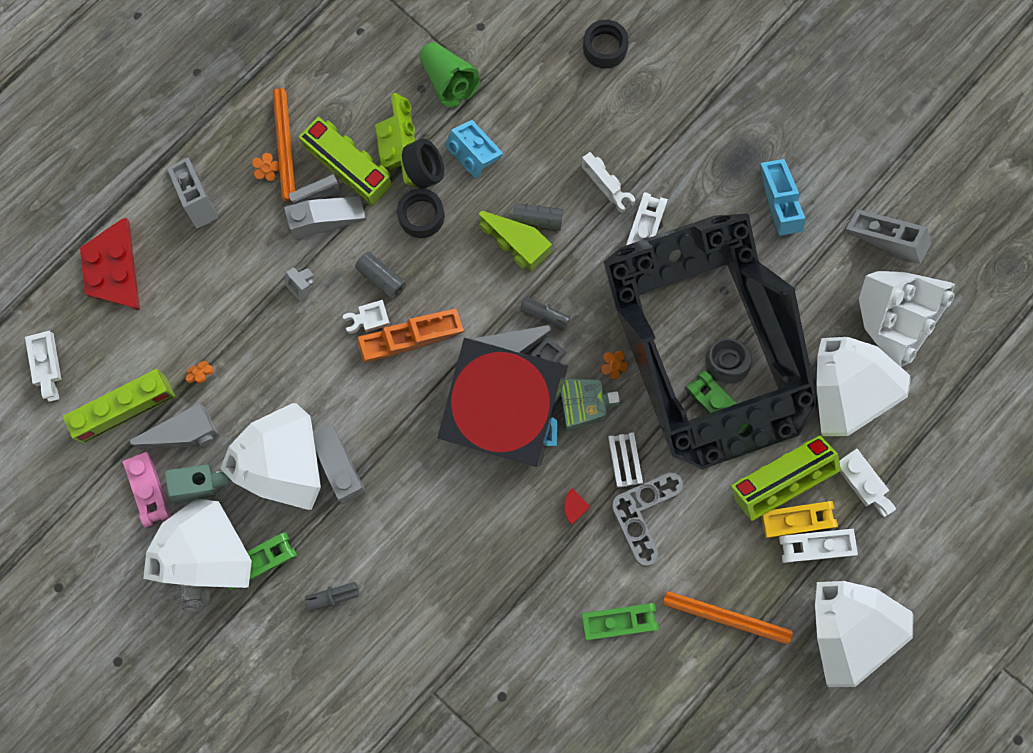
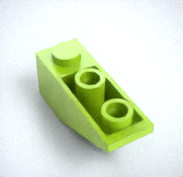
[479,211,552,272]

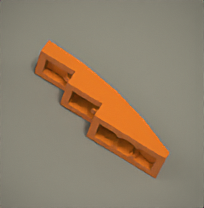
[356,308,464,363]

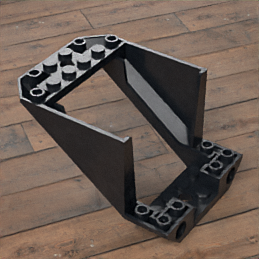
[603,214,818,469]

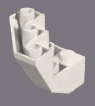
[859,271,955,367]
[817,337,911,436]
[220,403,321,510]
[143,498,252,588]
[815,581,913,687]

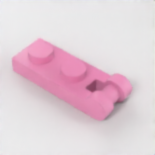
[123,452,171,528]

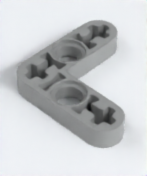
[612,473,683,566]

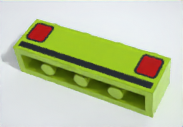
[298,117,392,206]
[62,369,176,444]
[731,435,841,521]

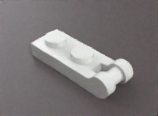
[626,192,668,245]
[779,529,858,563]

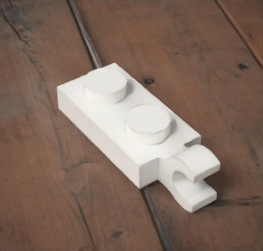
[582,152,635,213]
[25,331,61,402]
[839,449,896,517]

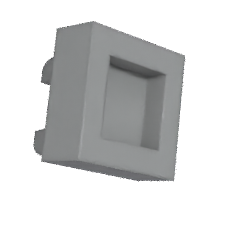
[285,267,314,302]

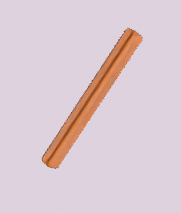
[273,88,295,202]
[663,591,793,644]

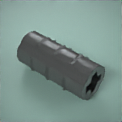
[512,203,563,231]
[355,252,406,300]

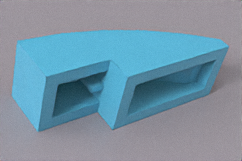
[760,159,805,236]

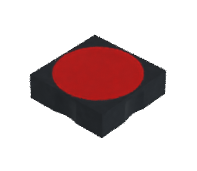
[437,338,568,467]

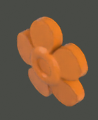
[252,153,279,181]
[600,351,628,379]
[185,361,214,383]

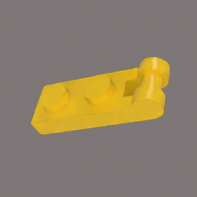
[761,501,838,538]

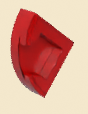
[564,488,590,525]

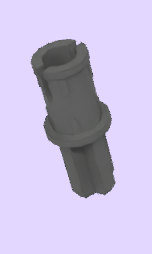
[520,297,571,331]
[305,582,359,612]

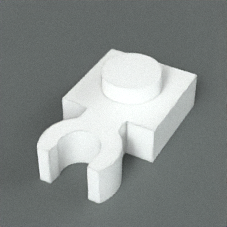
[343,300,390,334]

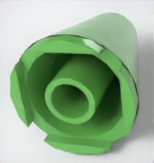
[419,42,481,107]

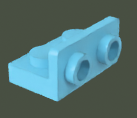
[445,120,503,178]

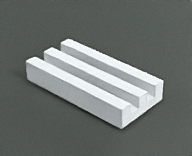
[608,432,643,488]

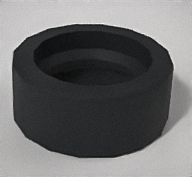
[583,19,629,69]
[402,138,444,188]
[397,188,445,238]

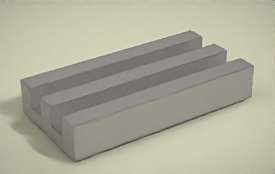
[288,174,341,204]

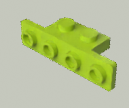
[375,93,419,189]

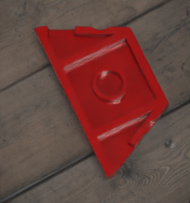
[80,218,140,310]

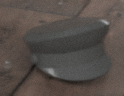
[706,338,752,384]

